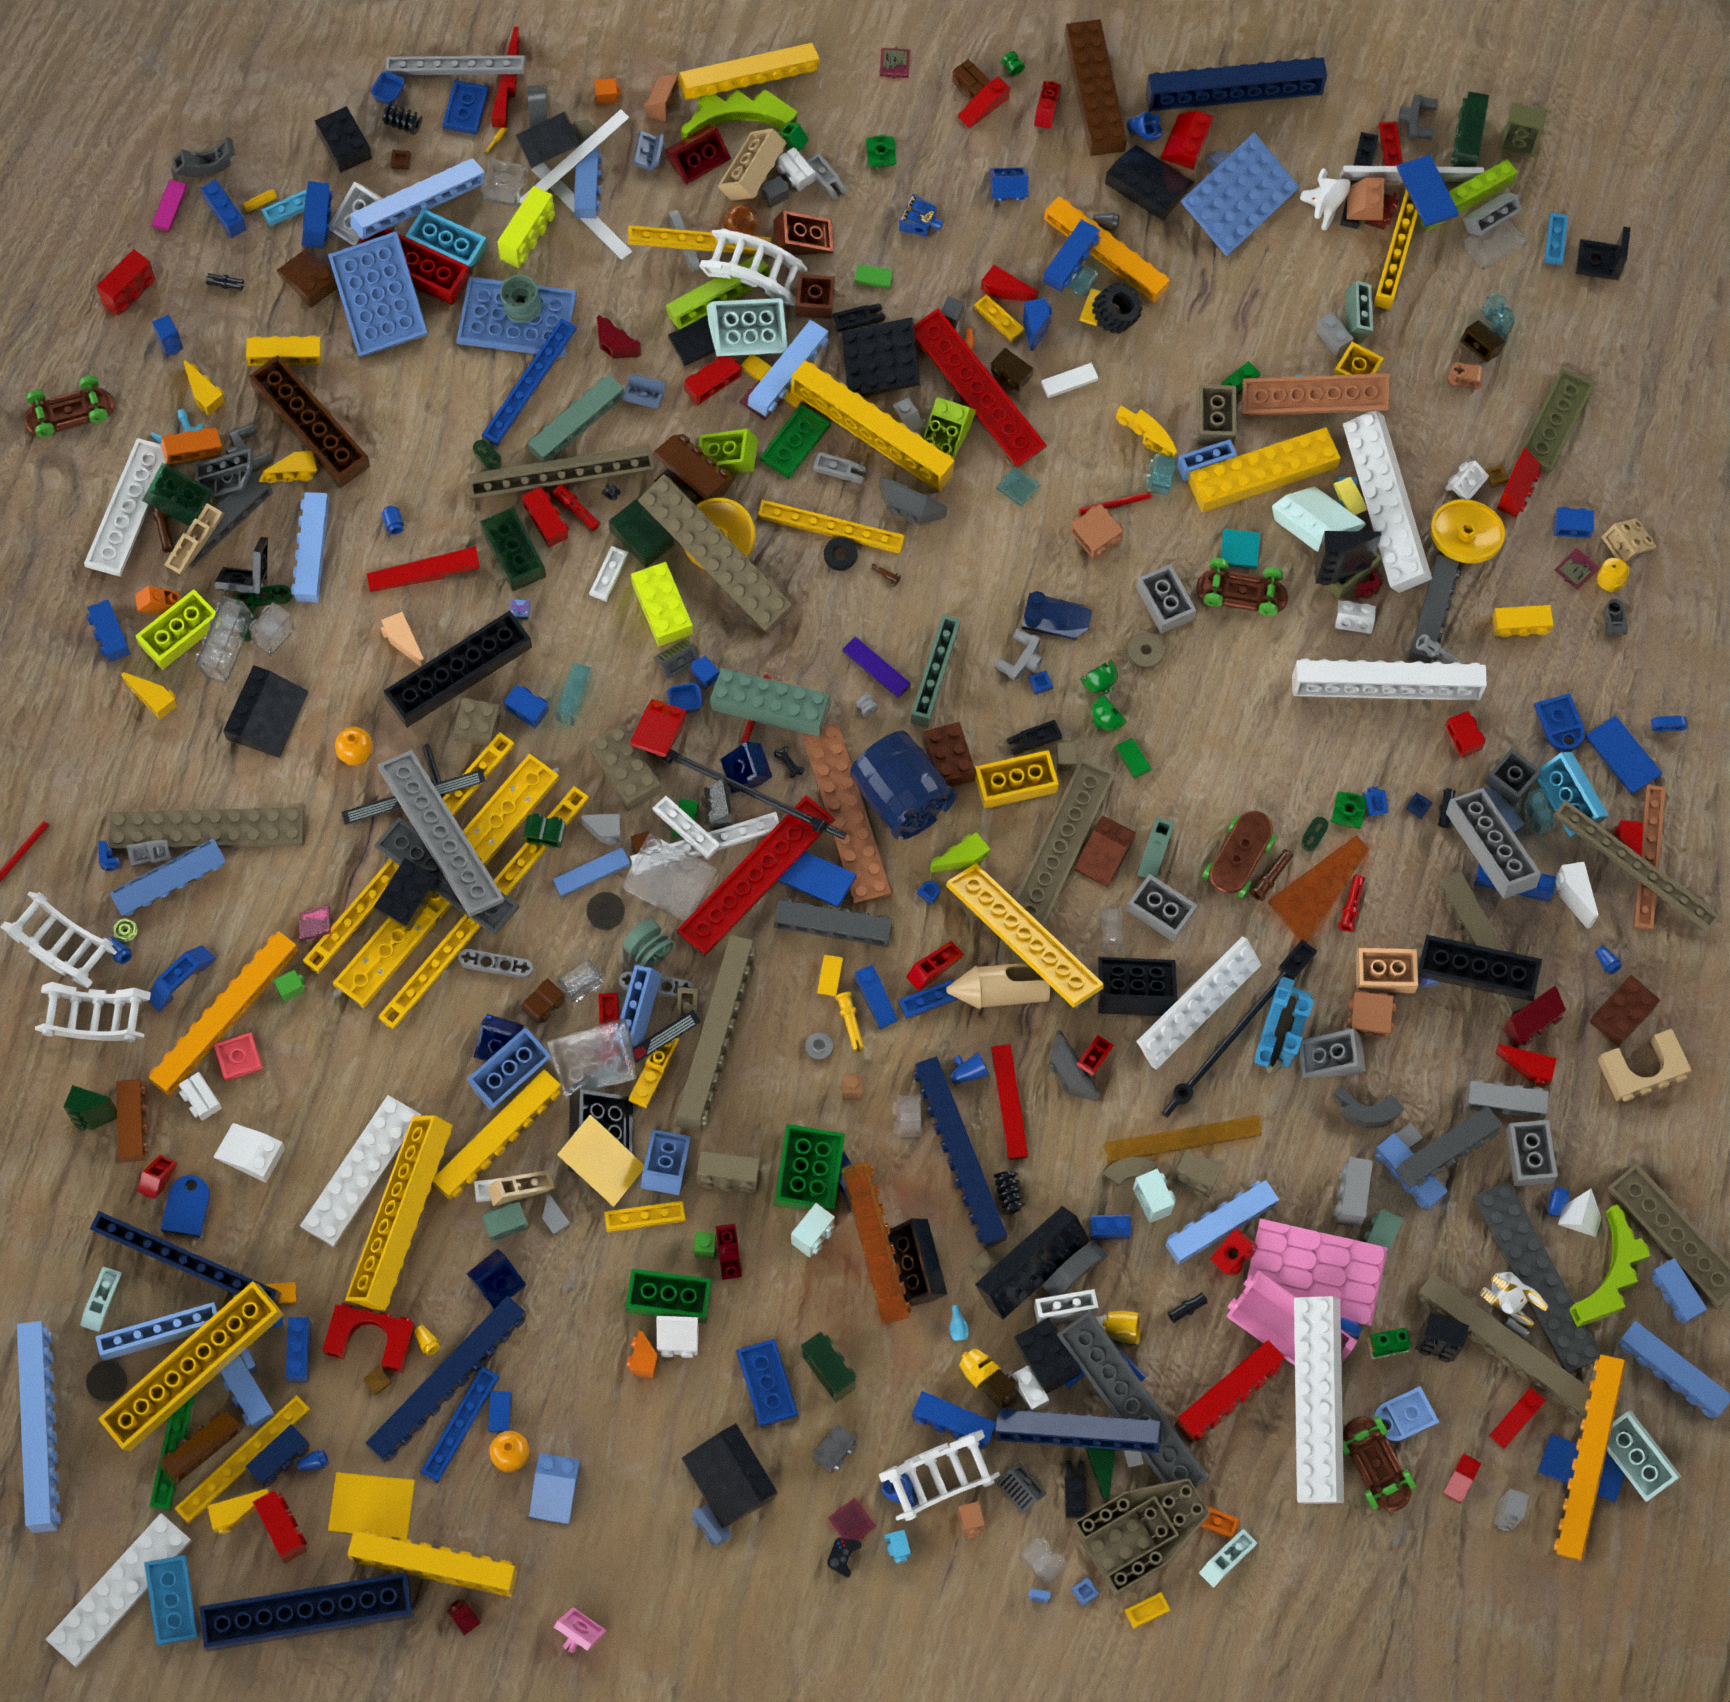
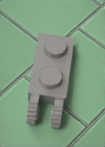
[806,153,847,200]
[813,452,867,484]

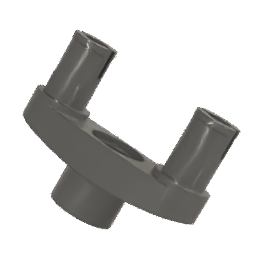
[1398,94,1438,140]
[226,423,274,473]

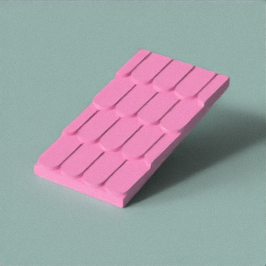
[1245,1219,1388,1326]

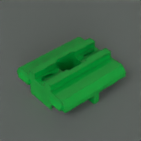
[866,135,896,168]
[1331,791,1366,829]

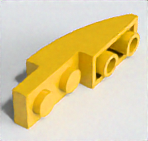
[1116,405,1177,461]
[629,1038,679,1108]

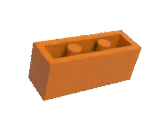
[160,428,222,465]

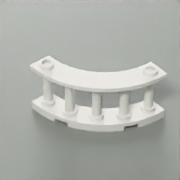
[699,229,808,306]
[0,891,117,988]
[35,982,151,1042]
[879,1430,1000,1521]

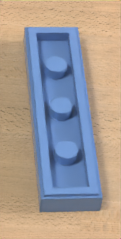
[553,847,631,898]

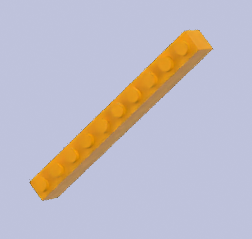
[149,931,298,1097]
[1554,1354,1626,1562]

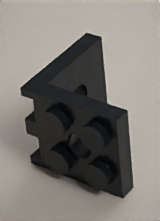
[1575,227,1631,280]
[215,537,268,594]

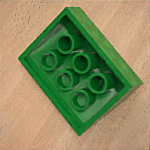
[773,1124,845,1211]

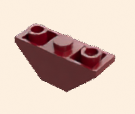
[597,315,642,359]
[716,1223,742,1280]

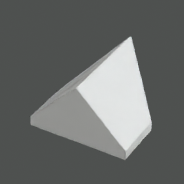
[1558,1189,1601,1237]

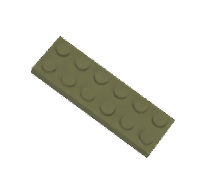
[1517,368,1595,473]

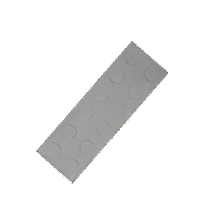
[1446,788,1541,899]

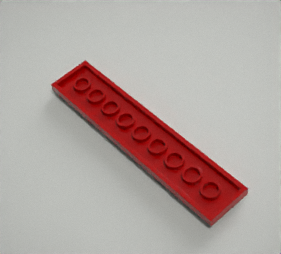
[914,308,1047,468]
[676,795,835,956]

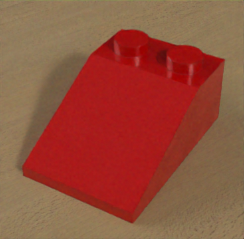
[630,699,687,757]

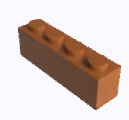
[116,1079,148,1162]

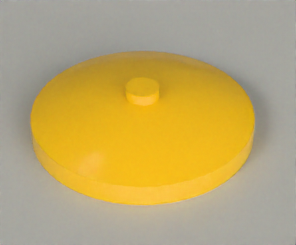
[684,498,756,570]
[1430,499,1505,563]

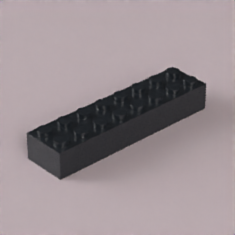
[384,610,532,728]

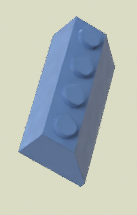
[467,1027,552,1111]

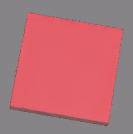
[214,1032,263,1082]

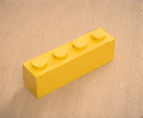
[246,335,322,366]

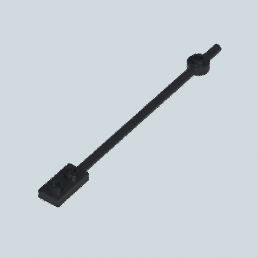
[646,749,847,840]
[1162,939,1317,1118]

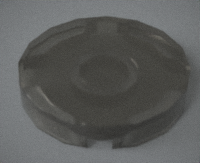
[586,892,625,930]
[86,1361,127,1402]

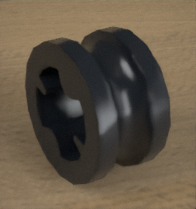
[602,483,621,501]

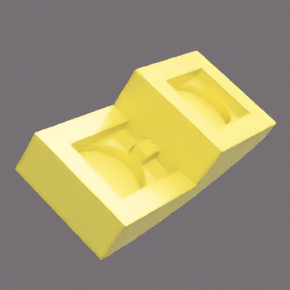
[1333,477,1368,515]

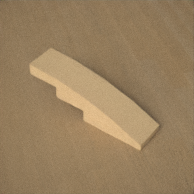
[165,503,225,575]

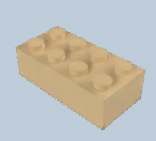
[718,129,787,201]

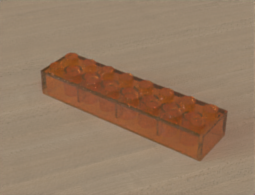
[841,1161,911,1325]

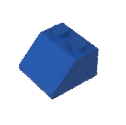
[990,167,1028,201]
[1022,298,1052,351]

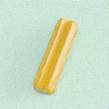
[243,189,277,213]

